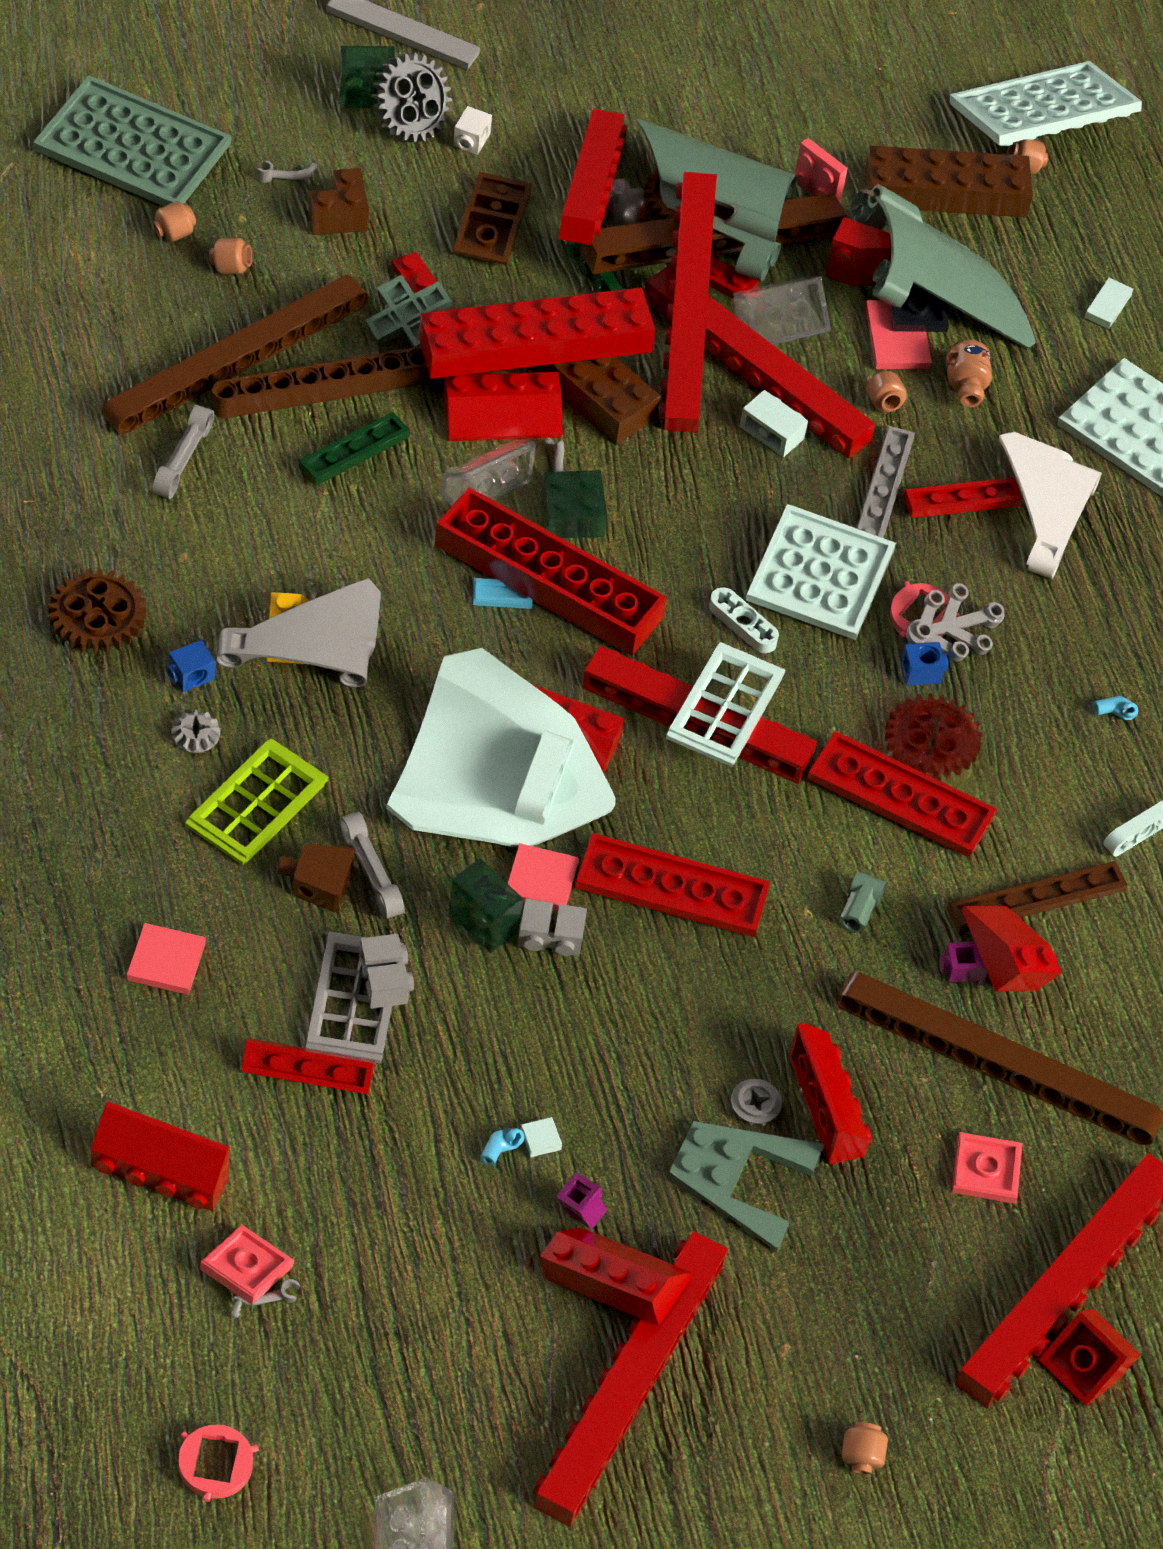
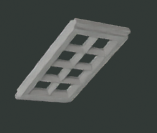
[306,931,404,1064]

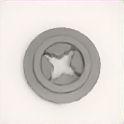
[171,709,220,753]
[731,1079,782,1126]

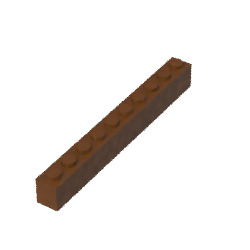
[580,193,847,274]

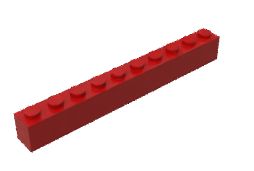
[659,172,717,433]
[644,265,875,459]
[955,1153,1163,1408]
[533,1231,729,1527]

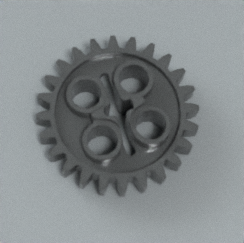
[371,53,452,142]

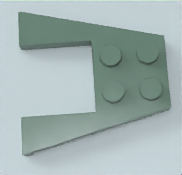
[668,1121,824,1254]

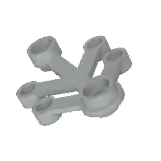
[907,583,1005,662]

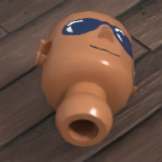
[946,339,992,407]

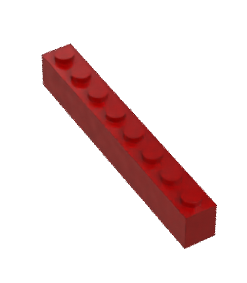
[559,108,628,245]
[582,645,817,784]

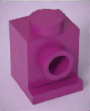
[940,942,988,985]
[556,1172,607,1230]

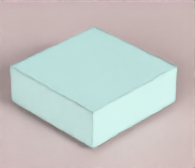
[521,1117,562,1157]

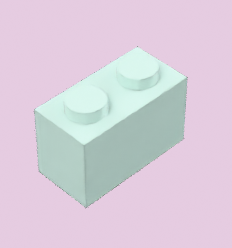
[739,390,808,457]

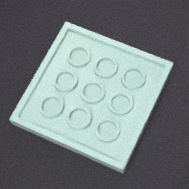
[746,504,896,640]

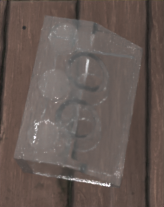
[733,276,831,345]
[440,440,536,506]
[373,1478,454,1549]

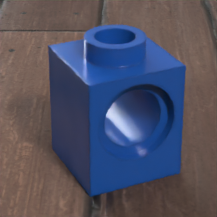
[166,640,216,692]
[901,642,948,686]

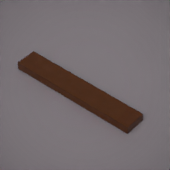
[947,861,1127,934]

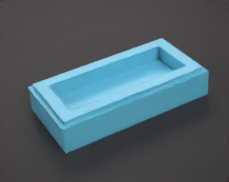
[473,578,532,609]

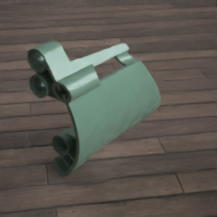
[636,119,797,282]
[850,184,1036,349]

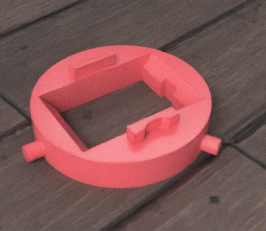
[890,581,960,639]
[178,1425,259,1502]

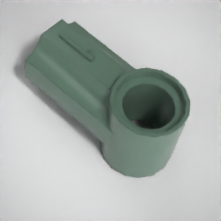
[839,871,887,933]

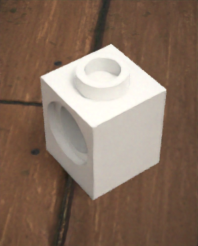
[453,106,492,155]

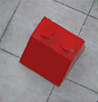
[1038,1308,1141,1406]

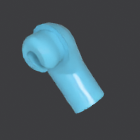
[1093,696,1138,720]
[480,1128,524,1166]

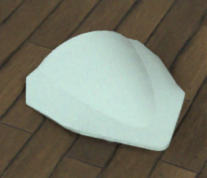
[386,648,615,848]

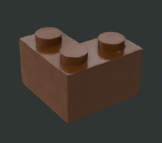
[309,168,369,235]

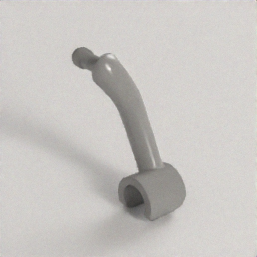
[257,160,317,183]
[545,437,570,491]
[231,1279,300,1318]

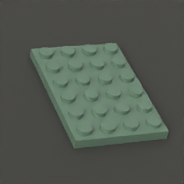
[33,75,231,206]

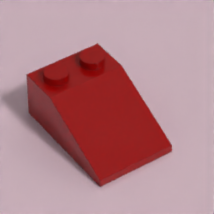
[825,217,891,286]
[961,906,1062,991]

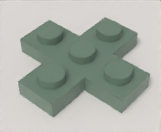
[365,275,454,347]

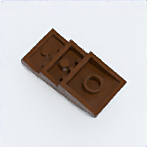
[453,172,532,266]

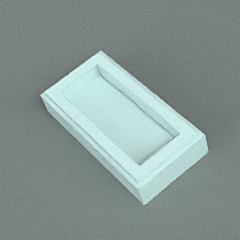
[1085,278,1133,329]

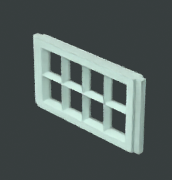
[666,642,785,767]

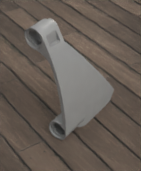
[217,578,381,687]

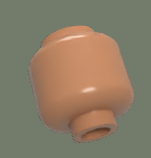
[1007,139,1048,175]
[153,201,196,242]
[209,238,252,275]
[866,371,907,413]
[842,1422,888,1475]

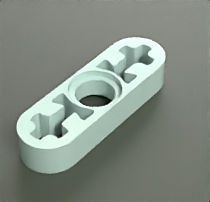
[709,588,779,653]
[1103,800,1163,856]

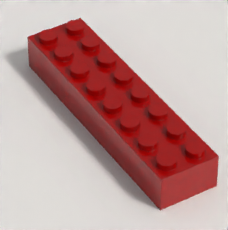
[419,287,656,379]
[435,487,667,656]

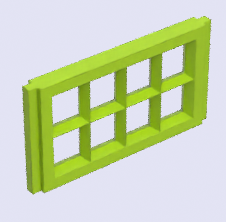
[185,738,329,866]

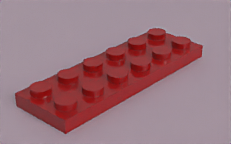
[807,731,997,858]
[575,833,771,938]

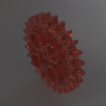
[884,693,982,779]

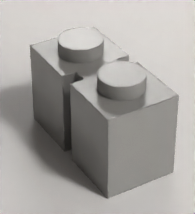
[518,898,587,956]
[359,934,414,1009]

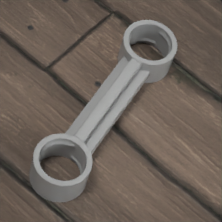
[152,405,214,499]
[339,812,404,919]

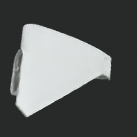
[999,432,1102,580]

